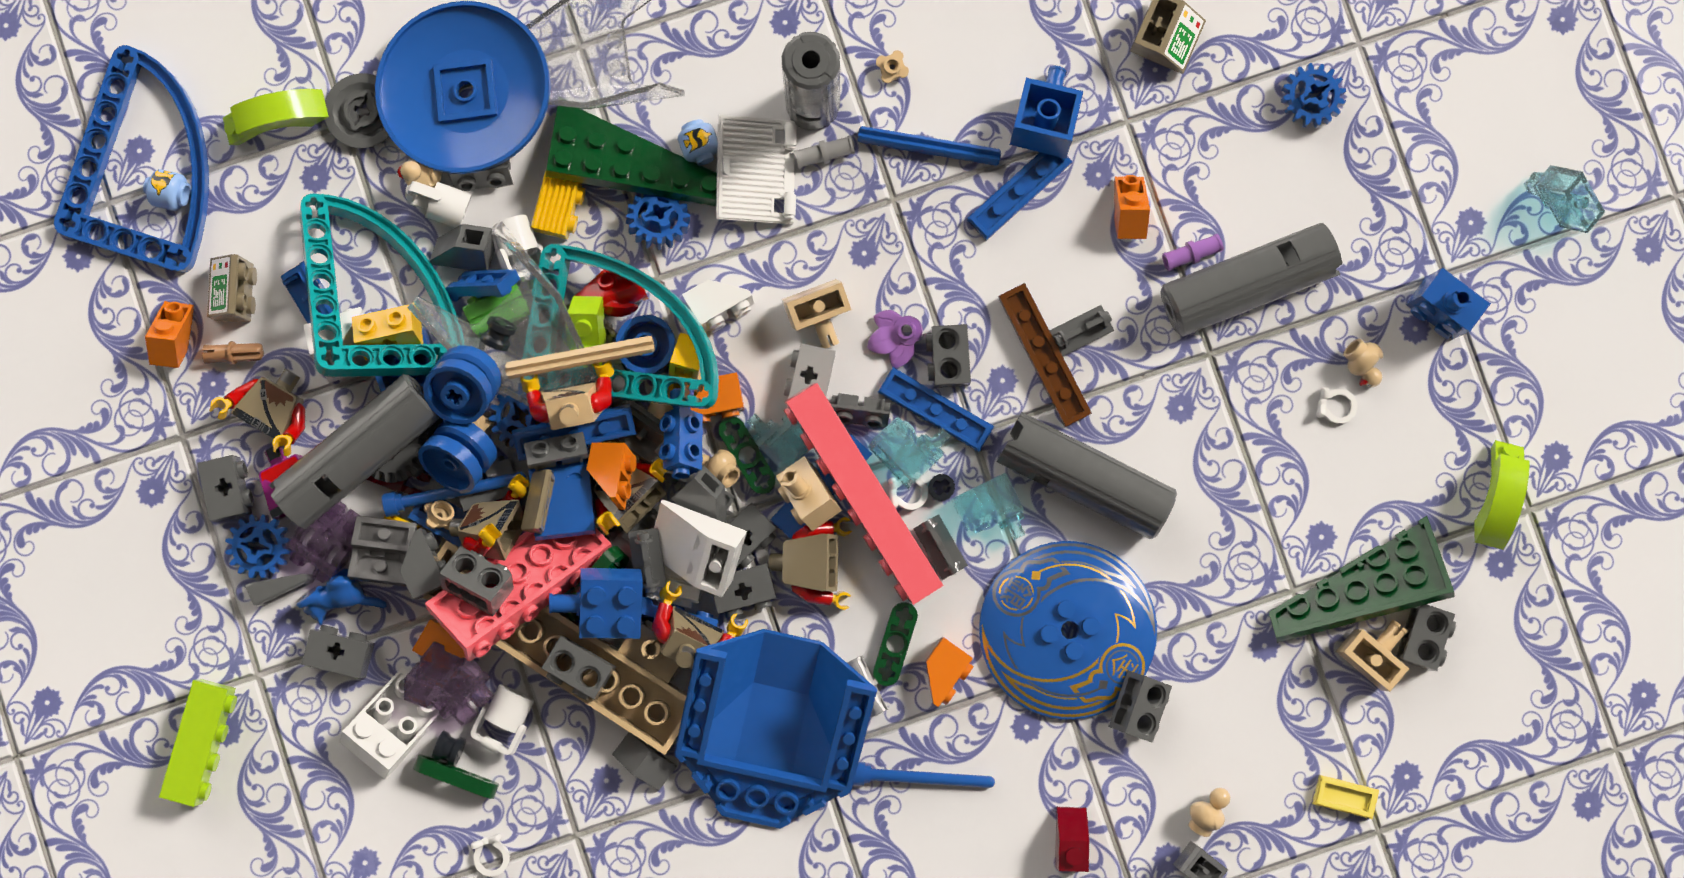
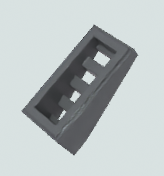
[245,573,315,606]

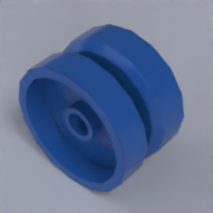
[423,345,502,424]
[418,420,497,493]

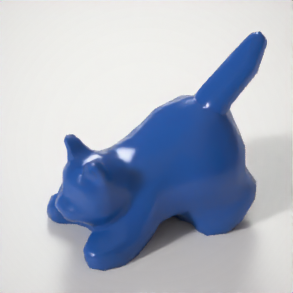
[296,568,387,625]

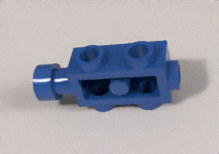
[659,388,703,479]

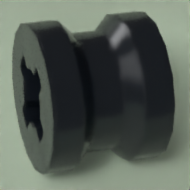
[480,316,517,351]
[432,730,466,767]

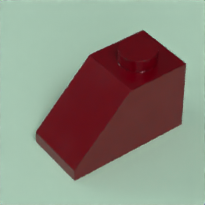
[1055,806,1090,872]

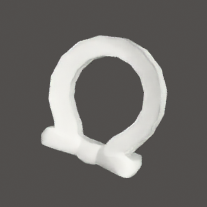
[1316,387,1357,424]
[888,475,928,511]
[471,834,510,877]

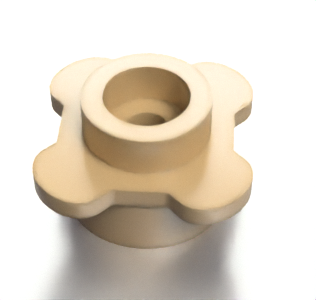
[876,50,909,83]
[424,500,454,530]

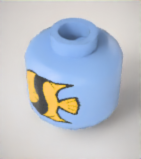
[678,119,718,166]
[143,169,191,211]

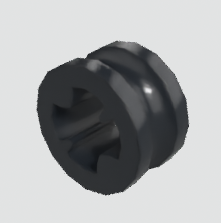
[928,474,955,501]

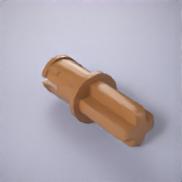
[202,341,264,365]

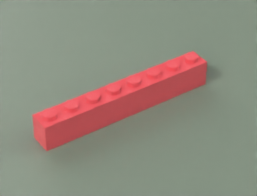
[783,383,944,605]

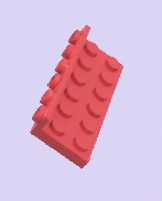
[425,527,612,662]

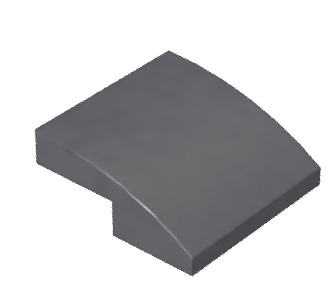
[347,516,417,587]

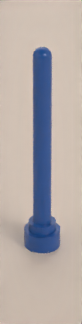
[382,472,526,517]
[853,762,995,788]

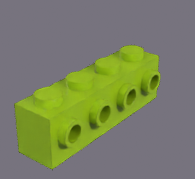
[159,679,237,807]

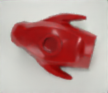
[574,270,648,317]

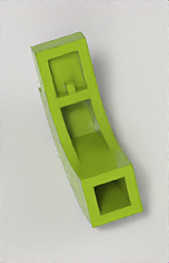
[223,89,329,145]
[1474,440,1530,550]

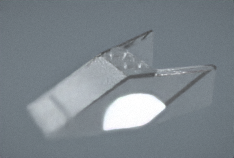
[526,0,685,109]
[407,221,598,407]

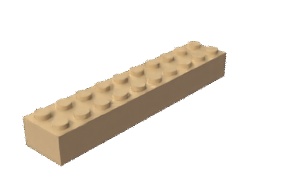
[423,541,687,755]

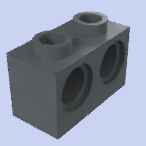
[926,324,971,388]
[439,546,514,616]
[1396,604,1456,671]
[542,636,616,701]
[1108,670,1172,743]

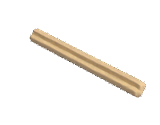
[505,336,655,379]

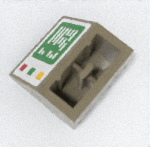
[1129,0,1206,74]
[207,254,257,322]

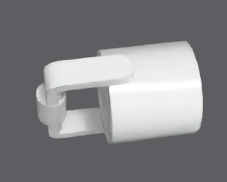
[405,181,472,228]
[491,215,544,282]
[471,684,534,755]

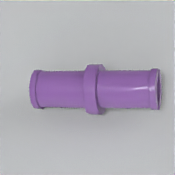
[1162,234,1224,271]

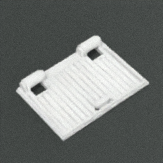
[716,114,797,225]

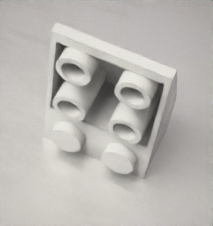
[654,500,747,597]
[340,667,448,780]

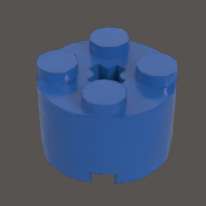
[616,315,677,375]

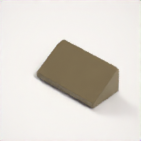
[521,469,555,534]

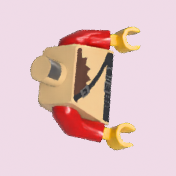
[520,360,615,430]

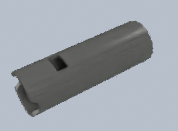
[781,32,840,130]
[1160,223,1343,337]
[269,374,441,529]
[996,412,1177,539]

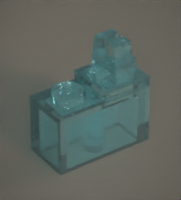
[1523,165,1605,233]
[746,414,810,471]
[868,417,951,490]
[951,473,1025,540]

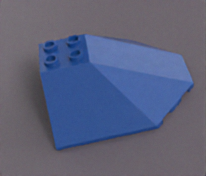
[674,629,877,829]

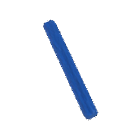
[857,126,1001,166]

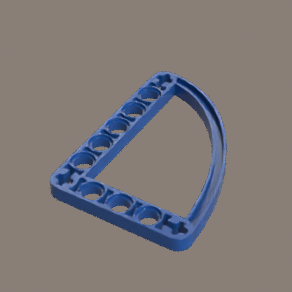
[54,45,209,273]

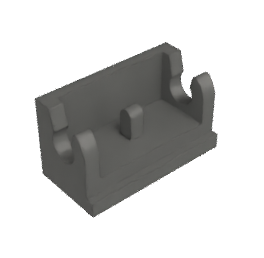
[614,400,664,464]

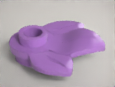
[867,310,923,368]

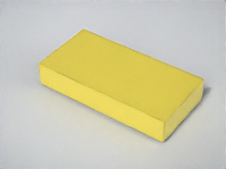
[1312,775,1379,819]

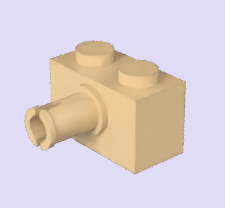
[782,279,852,349]
[776,456,842,531]
[618,619,681,683]
[1335,620,1409,692]

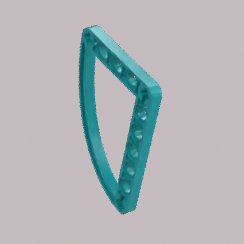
[299,193,464,377]
[523,244,719,409]

